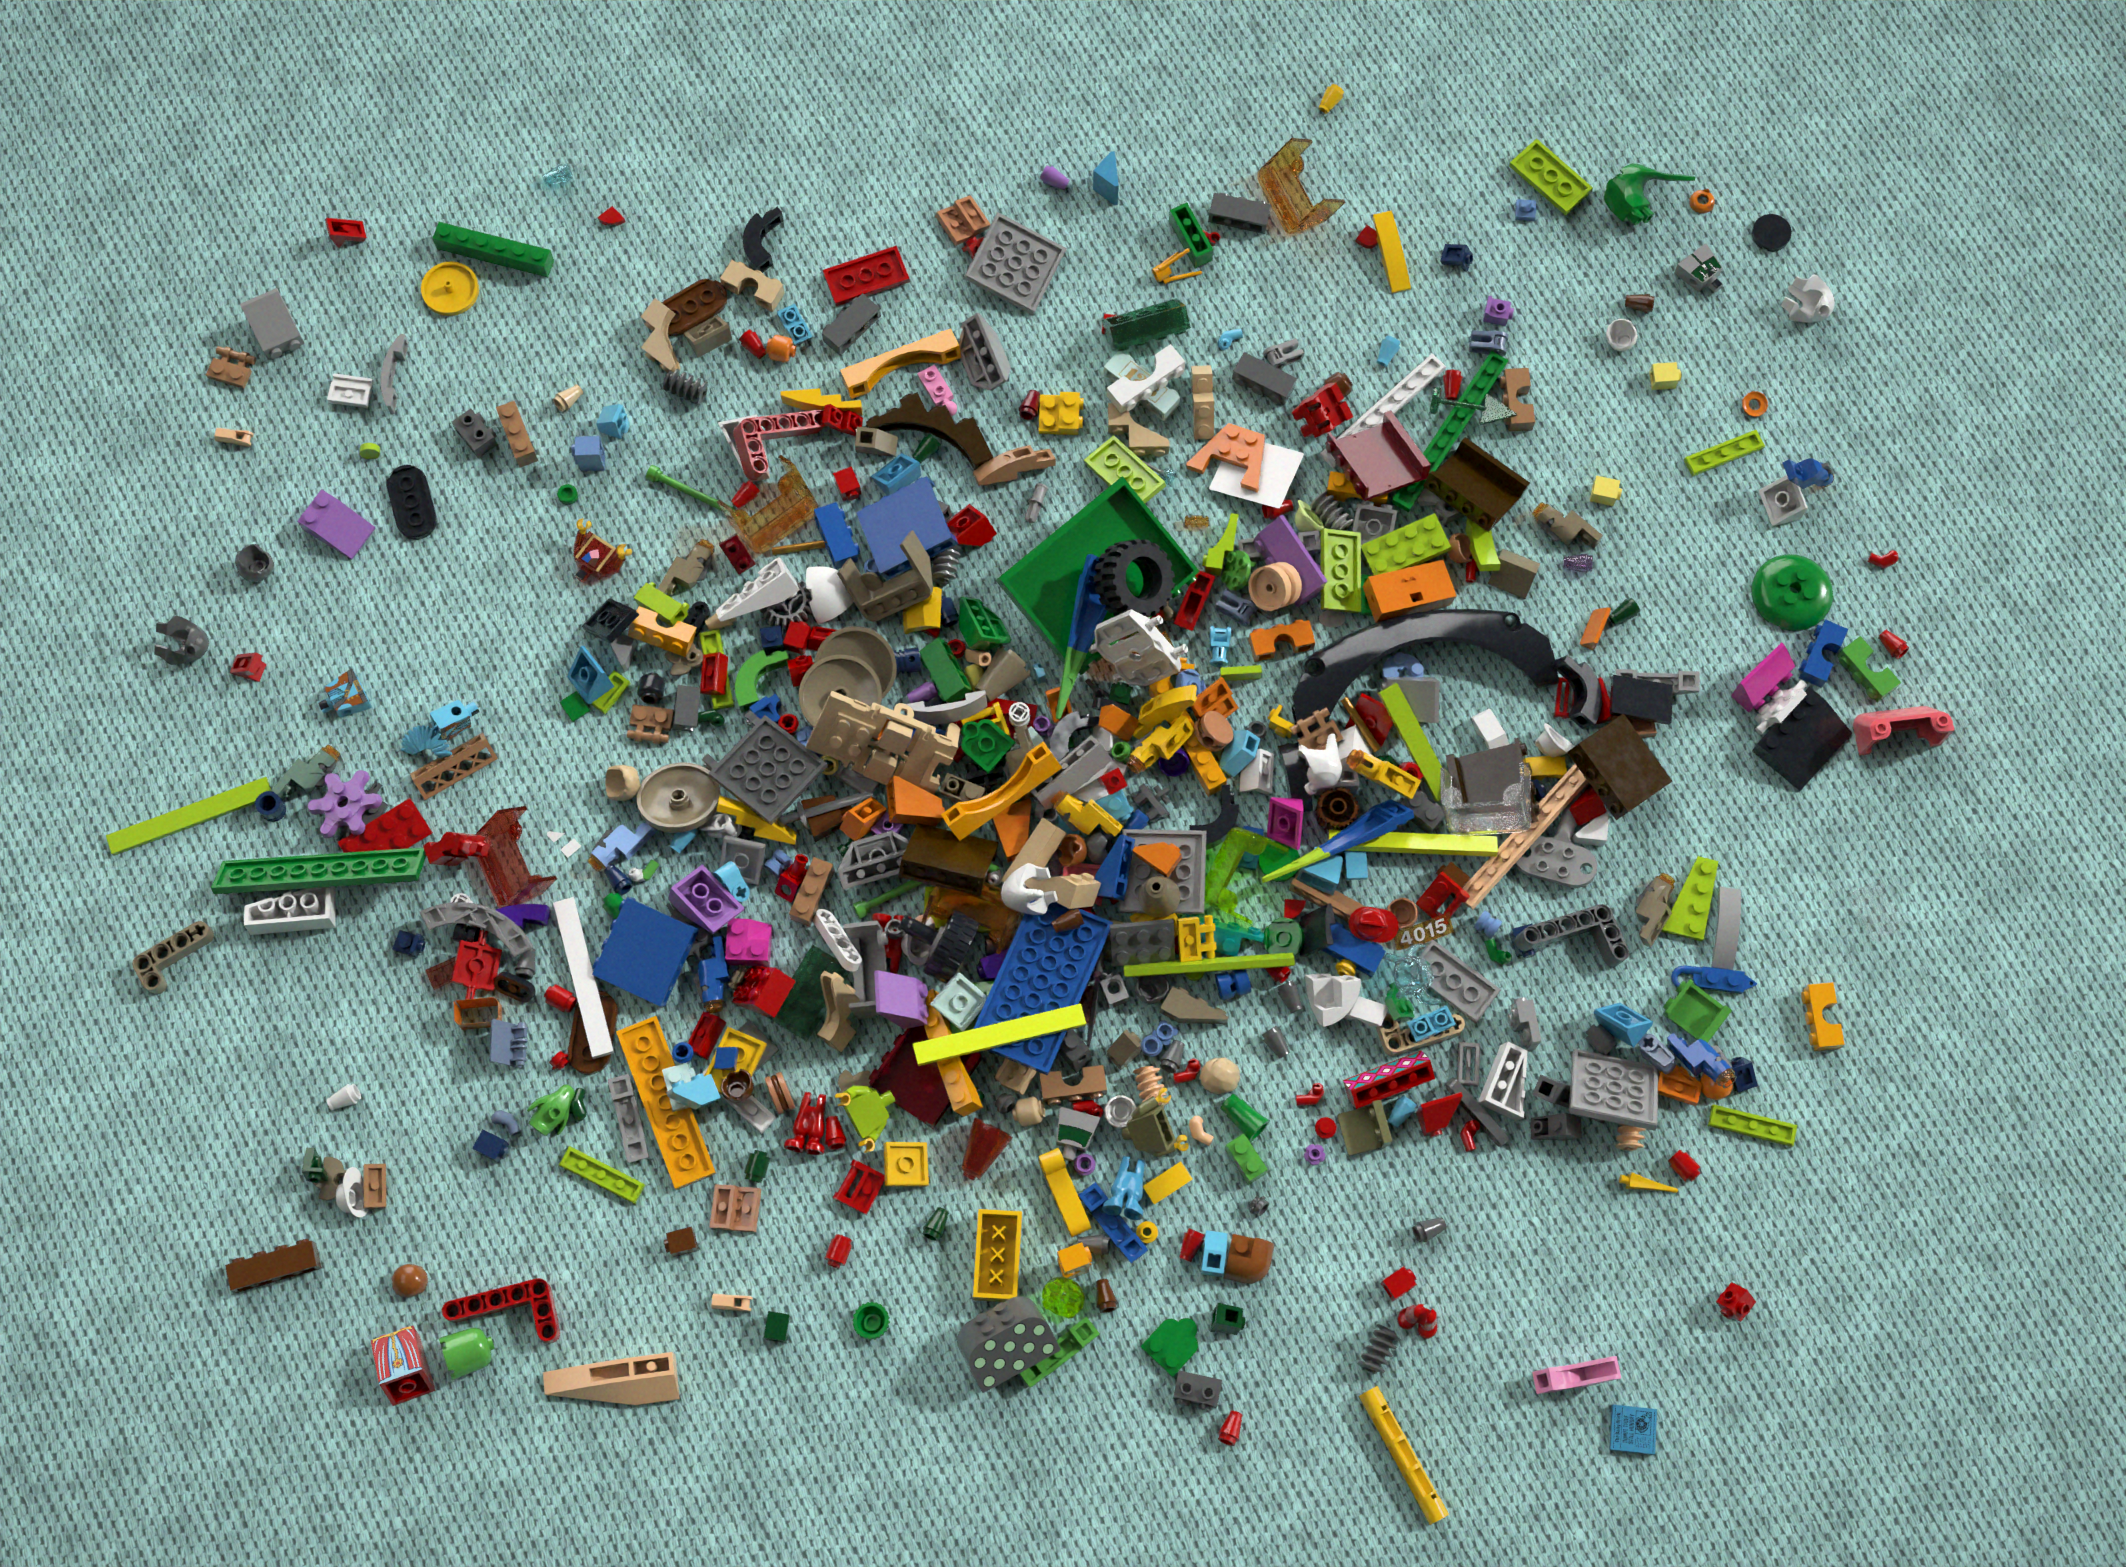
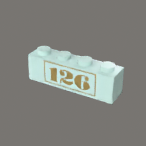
[1104,350,1180,422]

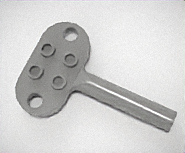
[1516,782,1597,888]

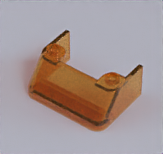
[1257,138,1346,234]
[717,455,818,554]
[921,882,1021,954]

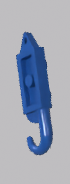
[1671,965,1757,994]

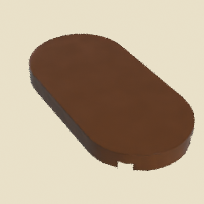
[661,279,727,336]
[568,990,618,1075]

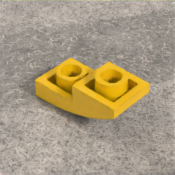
[1525,756,1567,781]
[1143,1161,1193,1205]

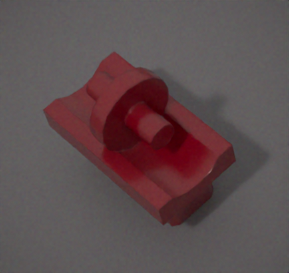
[719,533,756,575]

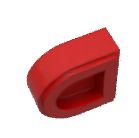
[1355,225,1378,249]

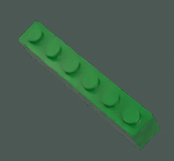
[432,222,554,278]

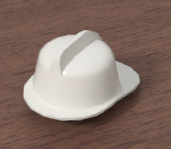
[1535,723,1575,758]
[901,914,935,965]
[336,1167,368,1218]

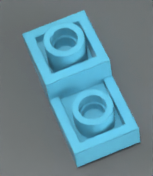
[777,304,812,346]
[1344,851,1368,880]
[1407,1005,1456,1042]

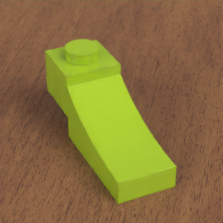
[1202,513,1239,576]
[1465,518,1500,571]

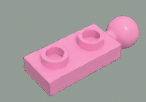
[917,365,957,416]

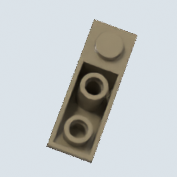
[1160,986,1229,1024]

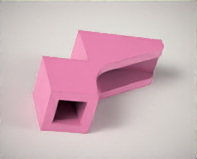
[1532,1356,1621,1394]

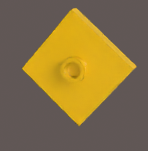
[883,1142,929,1187]

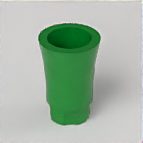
[1220,1094,1270,1142]

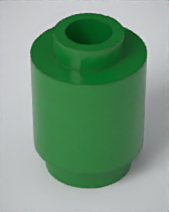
[602,893,624,920]

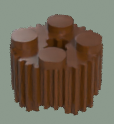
[1315,786,1359,832]

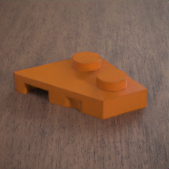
[1658,1065,1702,1106]

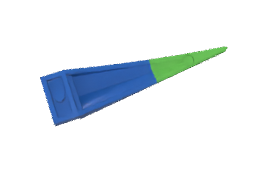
[1056,554,1107,719]

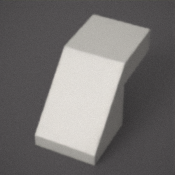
[1471,709,1509,750]
[1343,996,1388,1027]

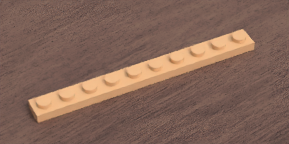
[1456,764,1588,910]

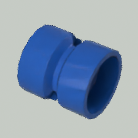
[1215,969,1251,1001]

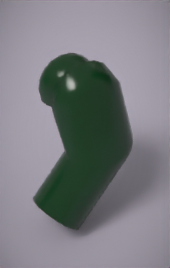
[697,709,725,727]
[570,1088,587,1121]

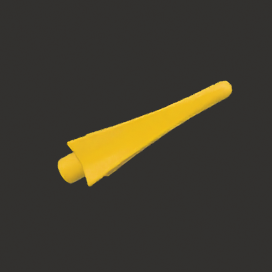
[1619,1172,1678,1193]

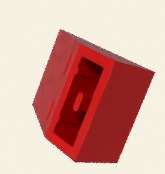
[732,966,796,1018]

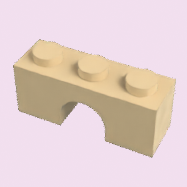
[720,260,785,312]

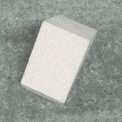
[1571,811,1609,846]

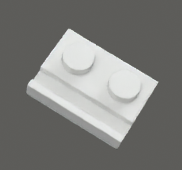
[327,374,374,408]

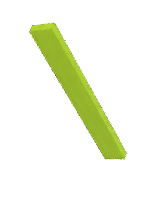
[106,777,272,856]
[1124,953,1295,977]

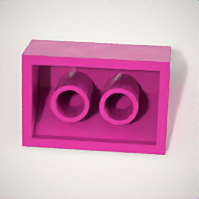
[1731,642,1795,712]

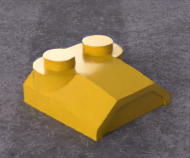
[903,587,942,634]

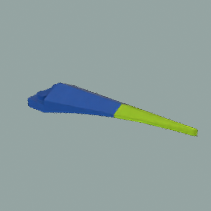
[1261,799,1414,884]

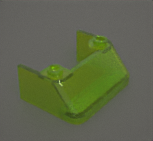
[1205,827,1289,927]

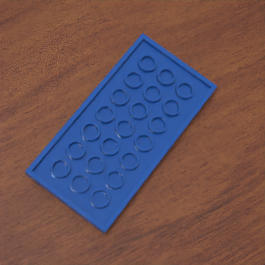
[973,899,1113,1076]

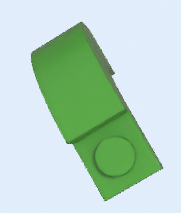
[735,650,789,713]

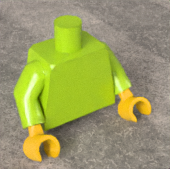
[835,1085,895,1153]

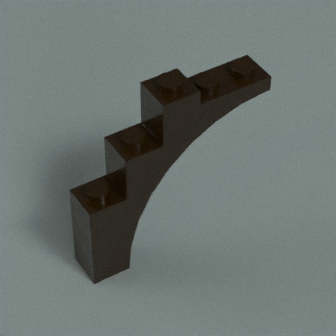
[866,392,993,471]

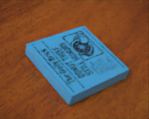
[1609,1404,1657,1455]

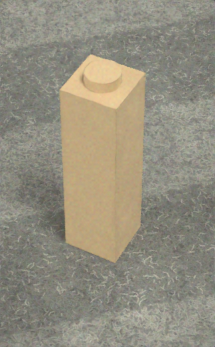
[1001,818,1067,889]

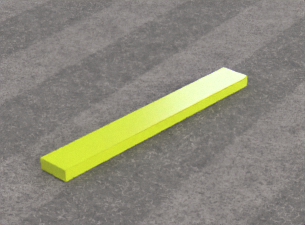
[1329,830,1498,857]
[913,1004,1086,1066]

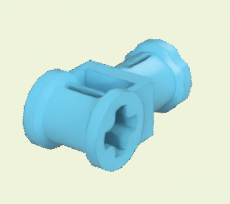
[1209,626,1231,667]

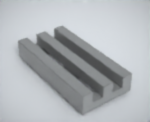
[1457,1042,1480,1087]

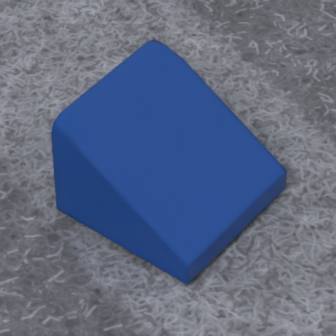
[714,1047,738,1071]

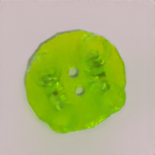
[1042,1277,1085,1319]

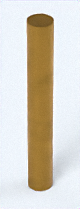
[772,540,827,555]
[1340,696,1381,752]

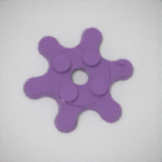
[308,770,382,838]

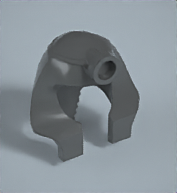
[154,616,209,665]

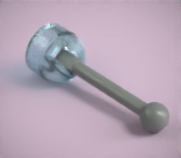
[1137,456,1177,485]

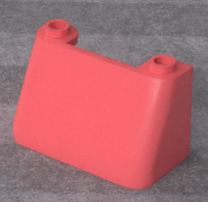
[1853,706,1954,756]

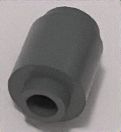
[1585,1024,1617,1055]

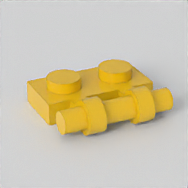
[1177,915,1217,962]

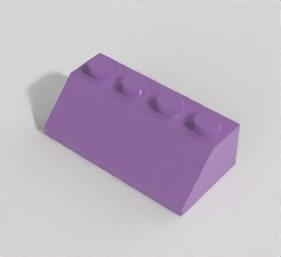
[1253,515,1327,607]

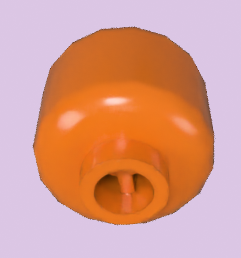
[766,335,796,363]

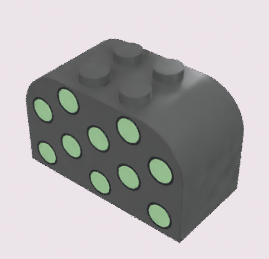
[957,1296,1061,1393]

